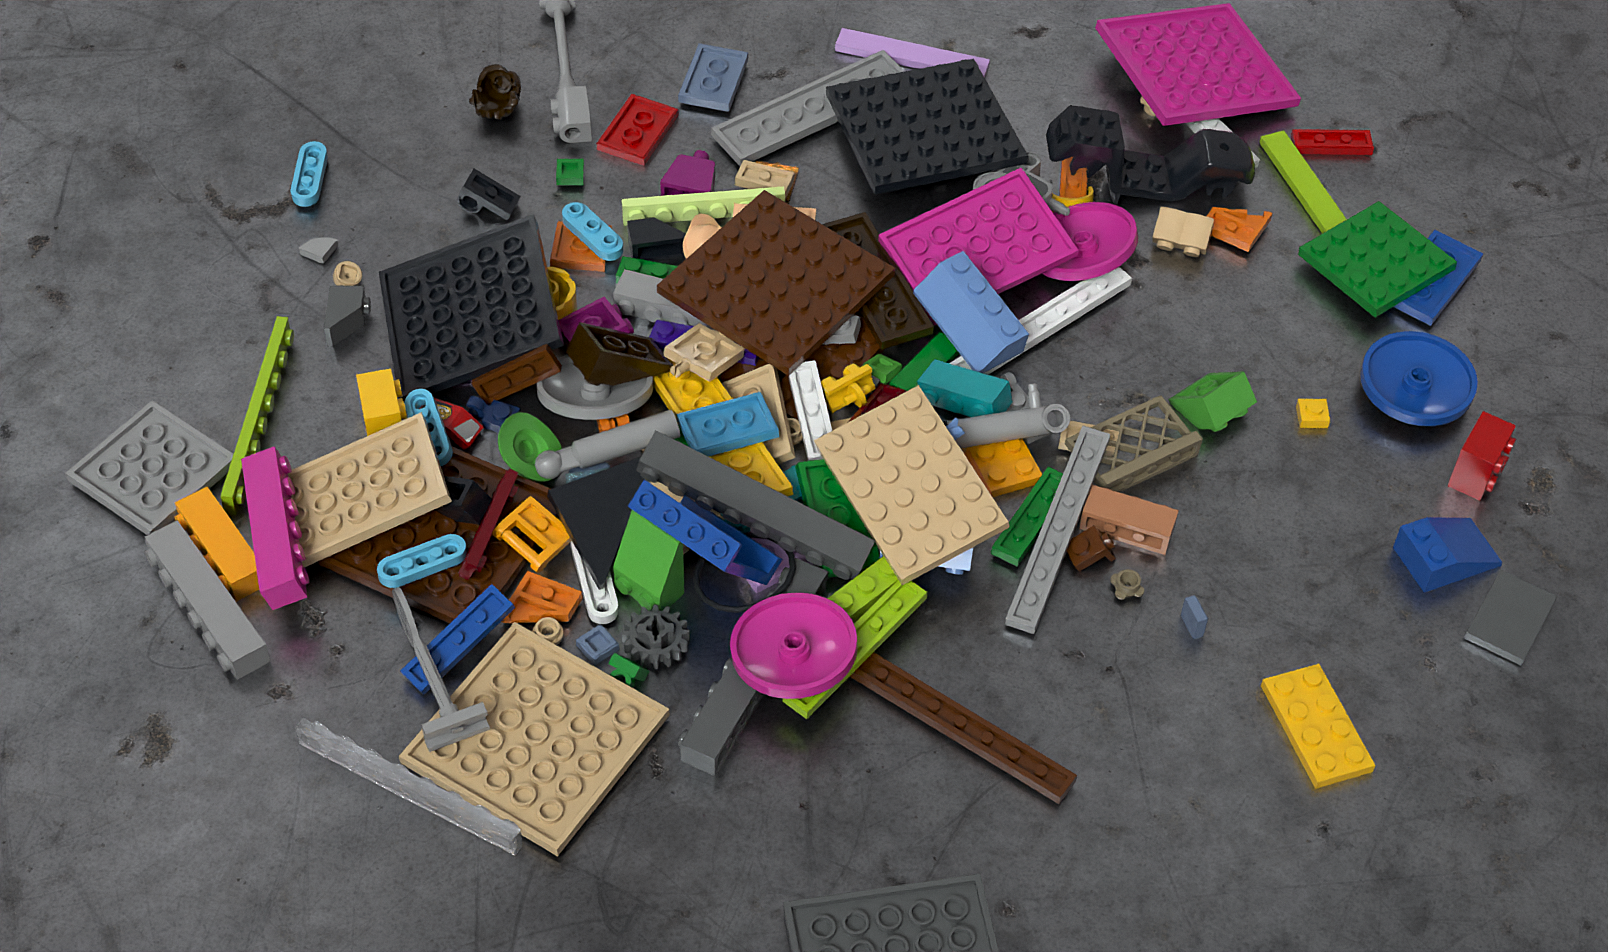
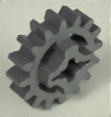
[622,605,690,669]

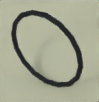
[693,531,796,613]

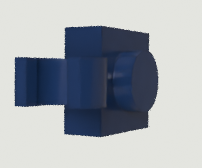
[466,396,521,433]

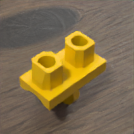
[821,363,875,413]

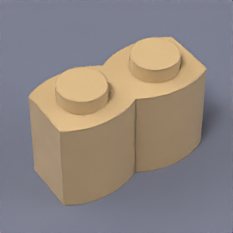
[1152,207,1214,257]

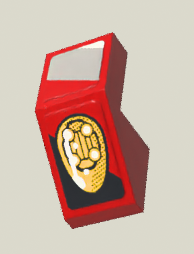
[419,398,484,450]

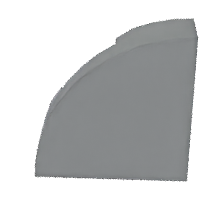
[299,237,338,264]

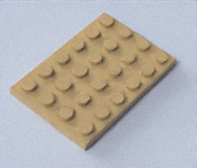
[814,385,1009,585]
[288,412,452,567]

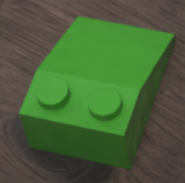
[613,510,684,611]

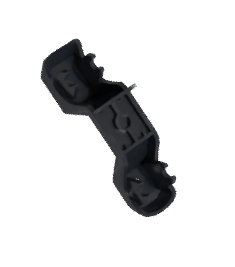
[1046,105,1255,205]

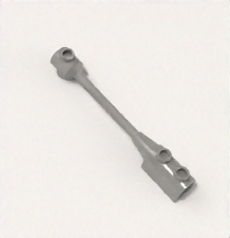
[539,0,592,143]

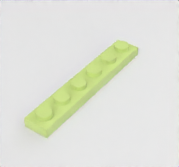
[622,186,785,226]

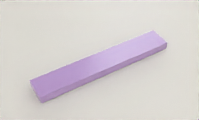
[835,28,990,78]

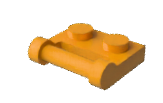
[492,496,572,573]

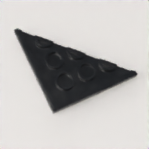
[547,456,645,590]

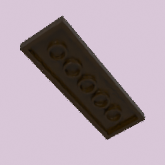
[822,212,934,350]

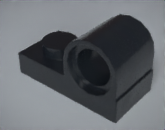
[457,168,521,220]

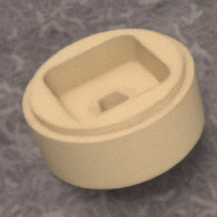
[333,261,362,286]

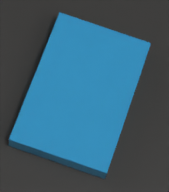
[677,392,779,457]

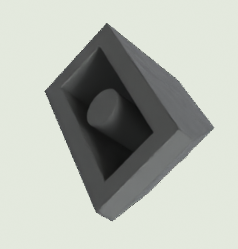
[324,286,371,347]

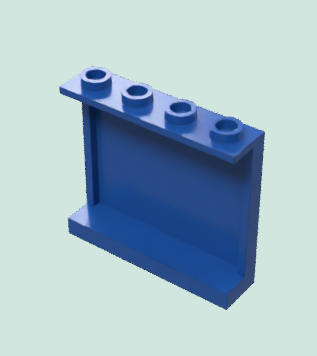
[628,480,783,585]

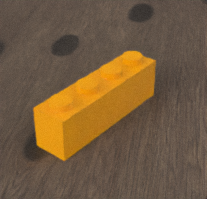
[174,486,259,602]

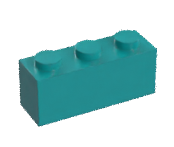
[917,359,1013,417]

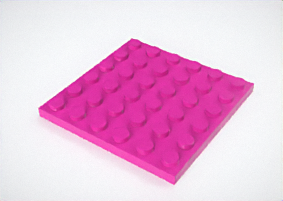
[1095,3,1301,126]

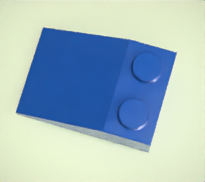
[1393,517,1503,593]

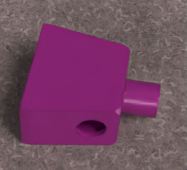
[660,150,715,196]

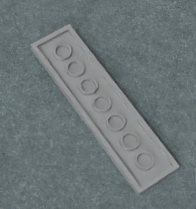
[711,50,905,166]

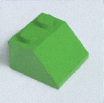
[1168,371,1257,432]

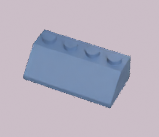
[913,251,1029,373]

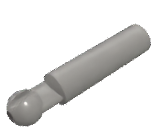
[535,410,680,479]

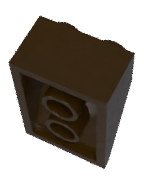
[566,322,673,386]

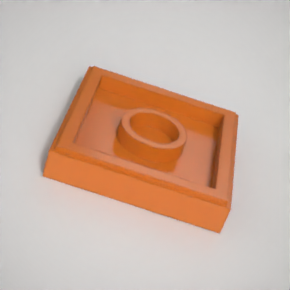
[550,221,612,272]

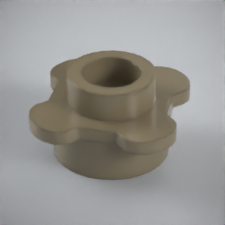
[1110,569,1144,600]

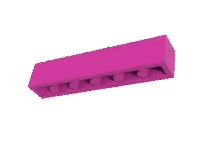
[241,446,309,610]

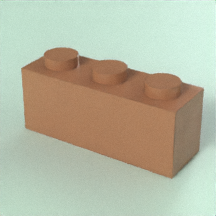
[1079,485,1179,555]

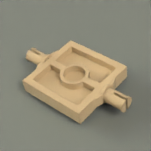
[664,323,745,382]

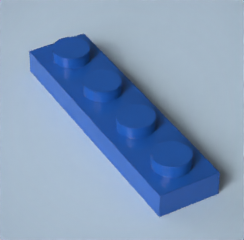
[400,584,515,695]

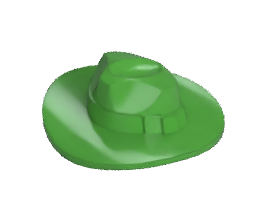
[498,412,562,482]

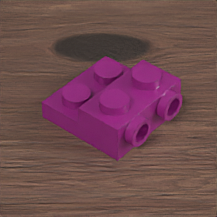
[559,296,634,344]

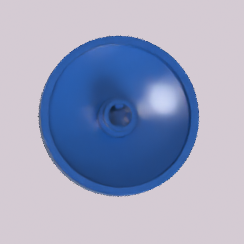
[1360,331,1478,426]

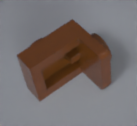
[1067,525,1116,571]

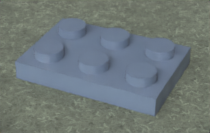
[678,43,748,112]

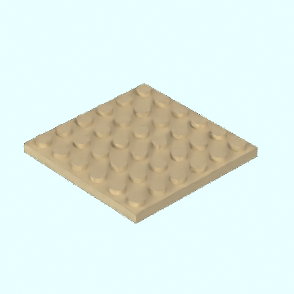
[399,622,670,857]

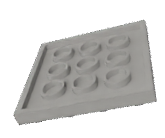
[65,400,233,535]

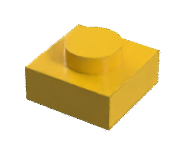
[1296,399,1330,428]

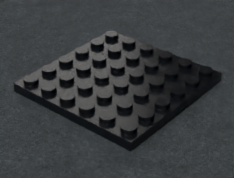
[826,58,1028,194]
[379,214,564,402]

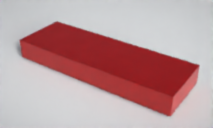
[1291,129,1374,155]

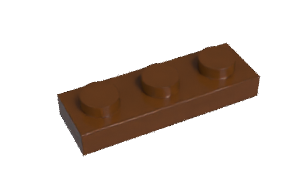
[471,344,562,405]

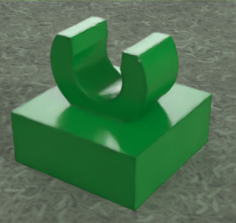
[608,653,650,688]

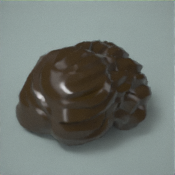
[469,64,521,120]

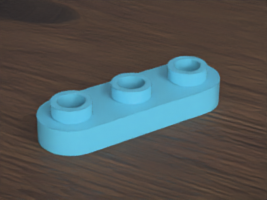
[291,141,328,207]
[562,202,623,261]
[404,389,453,466]
[377,534,467,588]

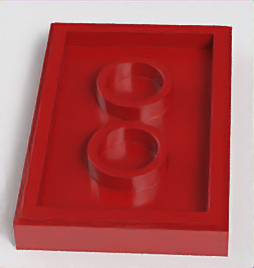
[596,94,679,166]

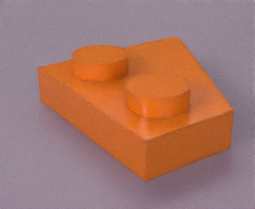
[1207,207,1273,252]
[501,571,583,623]

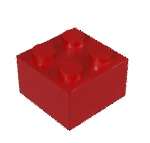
[1448,411,1517,501]

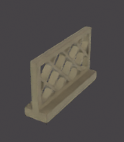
[1065,395,1203,493]

